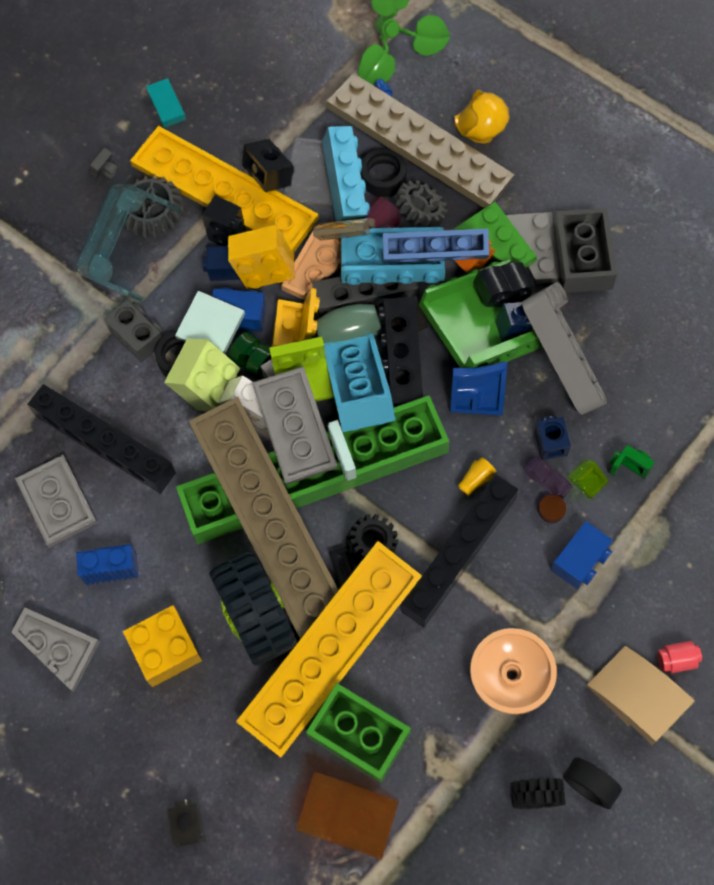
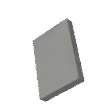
[15,455,97,548]

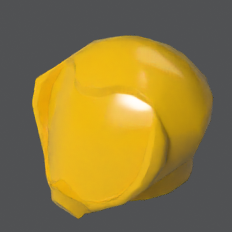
[454,89,509,144]

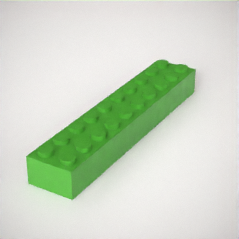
[176,395,449,545]

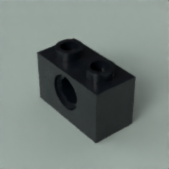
[242,139,294,192]

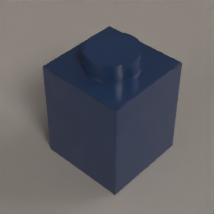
[203,246,240,281]

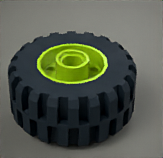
[209,551,297,665]

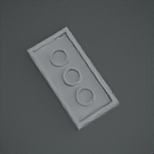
[252,367,338,485]

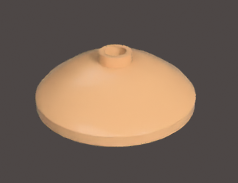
[470,628,557,715]

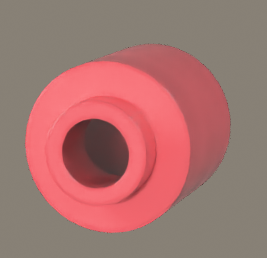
[657,641,702,674]

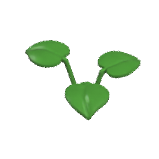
[358,0,450,85]

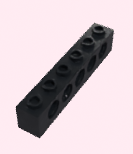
[27,384,176,494]

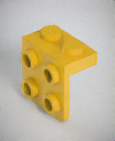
[271,288,320,347]

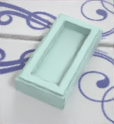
[328,420,356,481]

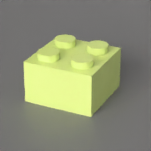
[164,338,240,411]

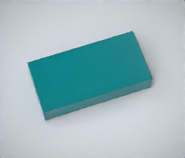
[146,78,186,128]

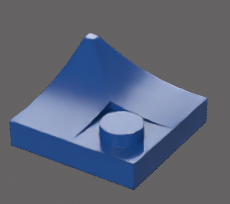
[450,362,507,416]

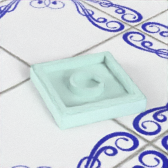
[175,291,245,354]

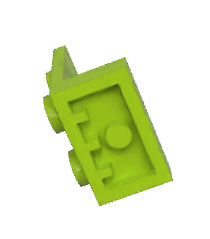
[269,337,334,402]

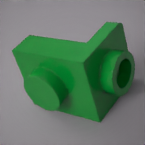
[609,445,655,479]

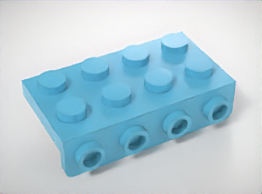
[341,227,445,285]

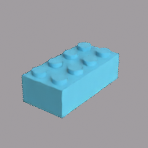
[324,333,396,432]

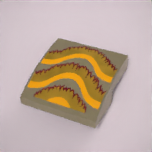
[313,218,375,241]

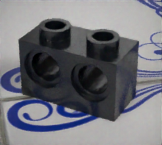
[202,195,246,246]

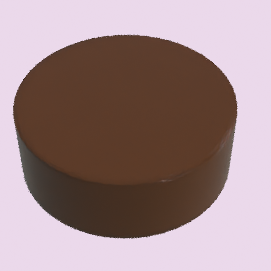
[538,495,566,523]

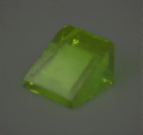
[568,460,609,499]

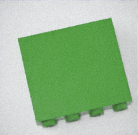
[419,259,543,368]

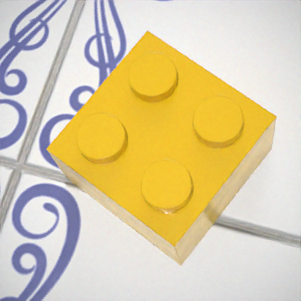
[228,225,295,290]
[123,605,202,687]

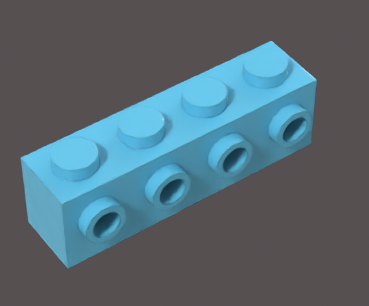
[322,126,370,222]

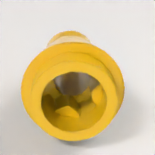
[457,457,497,497]

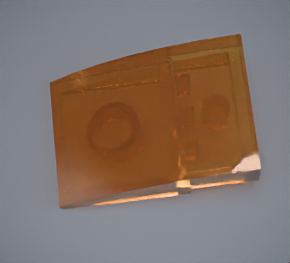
[296,772,399,860]

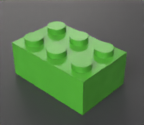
[306,683,411,784]

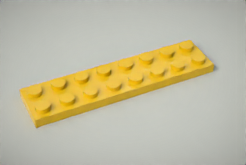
[130,126,319,254]
[236,541,422,757]

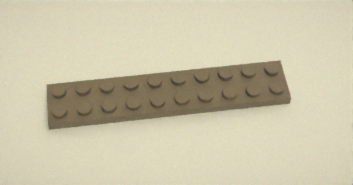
[188,396,339,639]

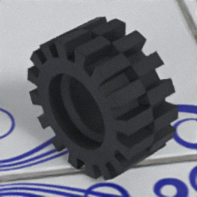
[345,514,398,563]
[510,778,566,809]

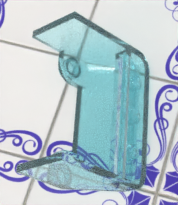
[77,184,181,302]

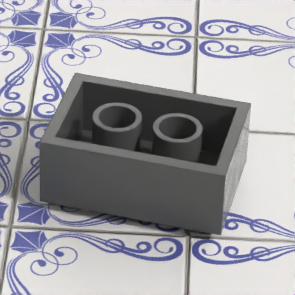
[553,208,617,293]

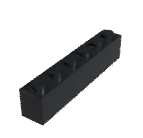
[402,474,518,628]

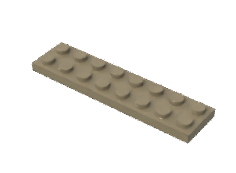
[325,73,515,208]

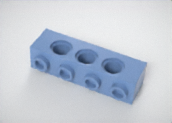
[383,229,489,263]

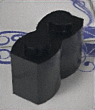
[473,262,536,308]

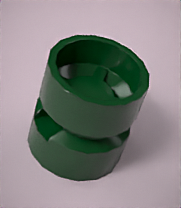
[228,332,271,380]

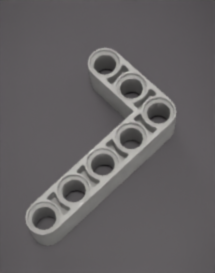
[522,282,607,415]

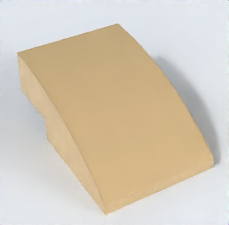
[587,646,695,745]

